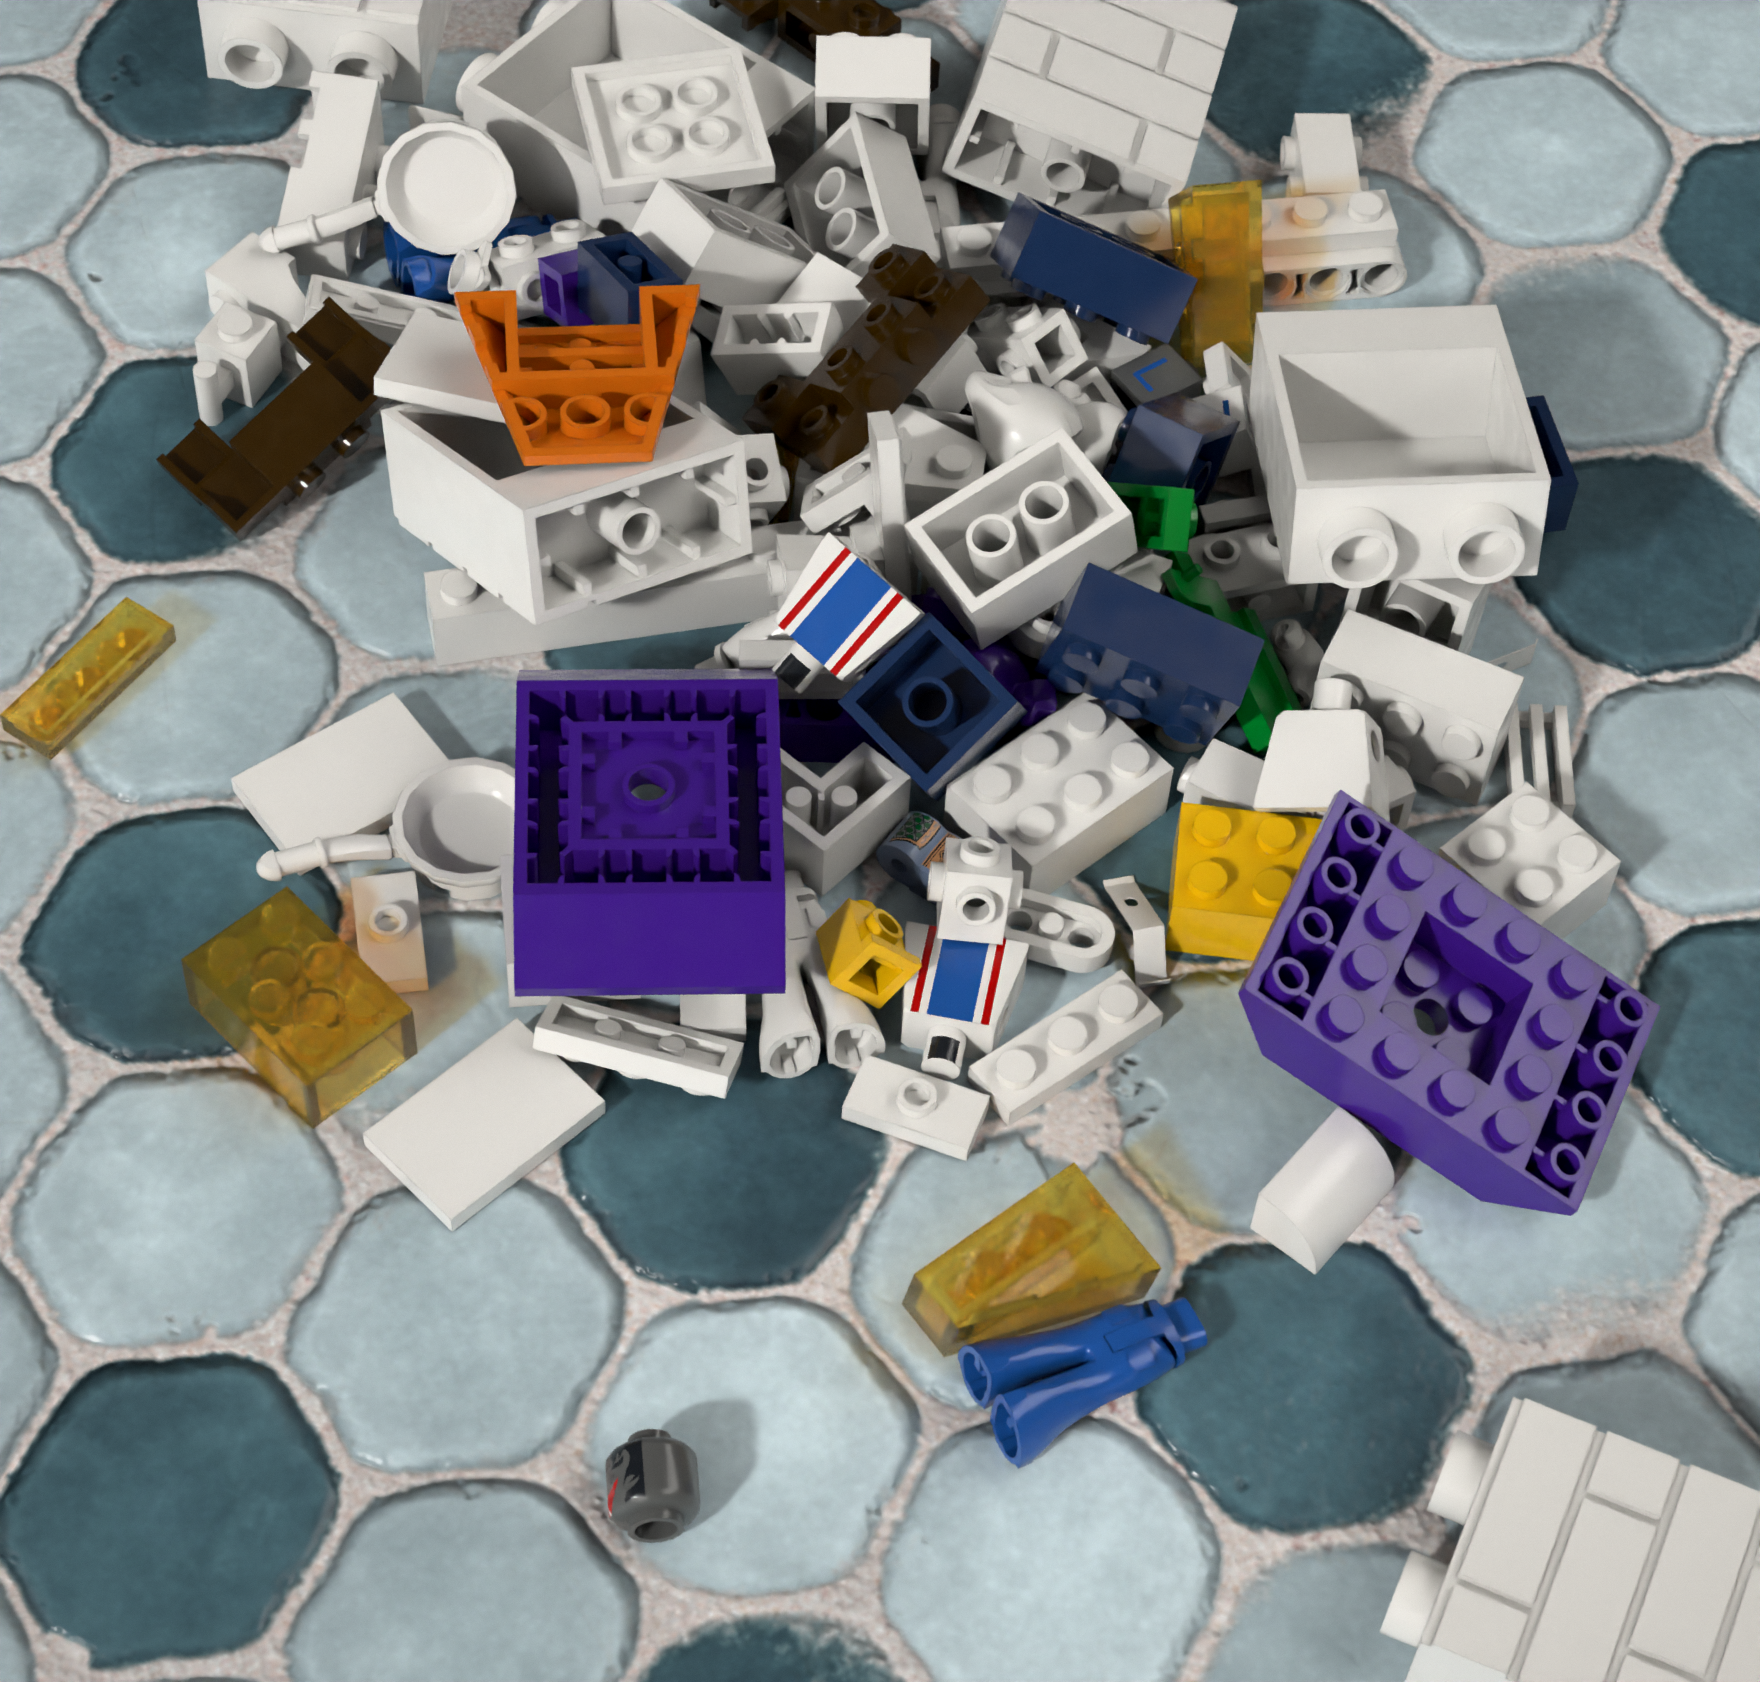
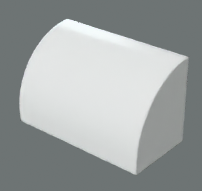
[711,302,845,395]
[1250,1106,1395,1275]

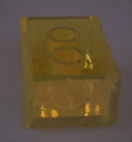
[181,886,418,1129]

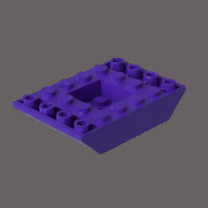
[513,668,786,997]
[1238,790,1661,1216]

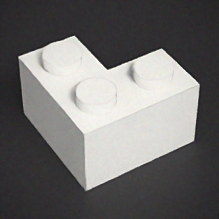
[780,742,911,897]

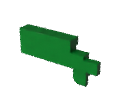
[1161,551,1303,756]

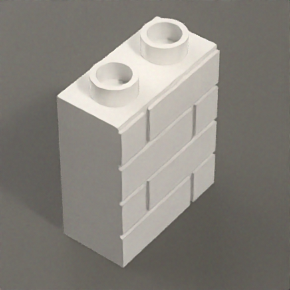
[197,0,453,104]
[456,0,815,236]
[941,0,1238,216]
[1248,305,1551,589]
[381,395,753,626]
[1380,1397,1760,1682]

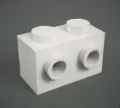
[1183,522,1318,621]

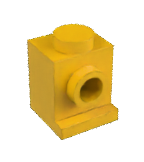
[816,898,922,1009]

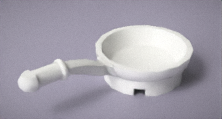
[258,118,517,255]
[256,757,515,901]

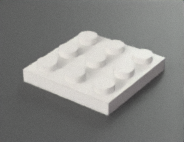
[571,46,775,205]

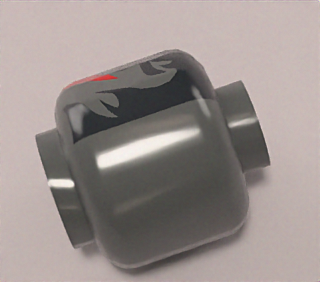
[605,1429,700,1543]

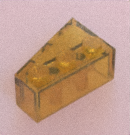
[1168,180,1265,370]
[902,1163,1161,1357]

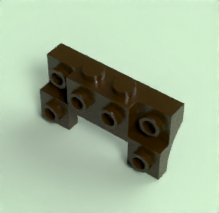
[709,0,940,93]
[741,244,991,474]
[156,297,391,542]

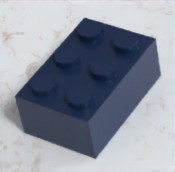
[990,192,1198,345]
[1034,563,1265,746]

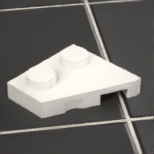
[864,403,986,503]

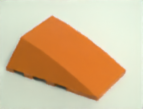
[454,284,700,466]

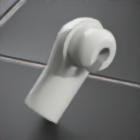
[1270,619,1324,708]

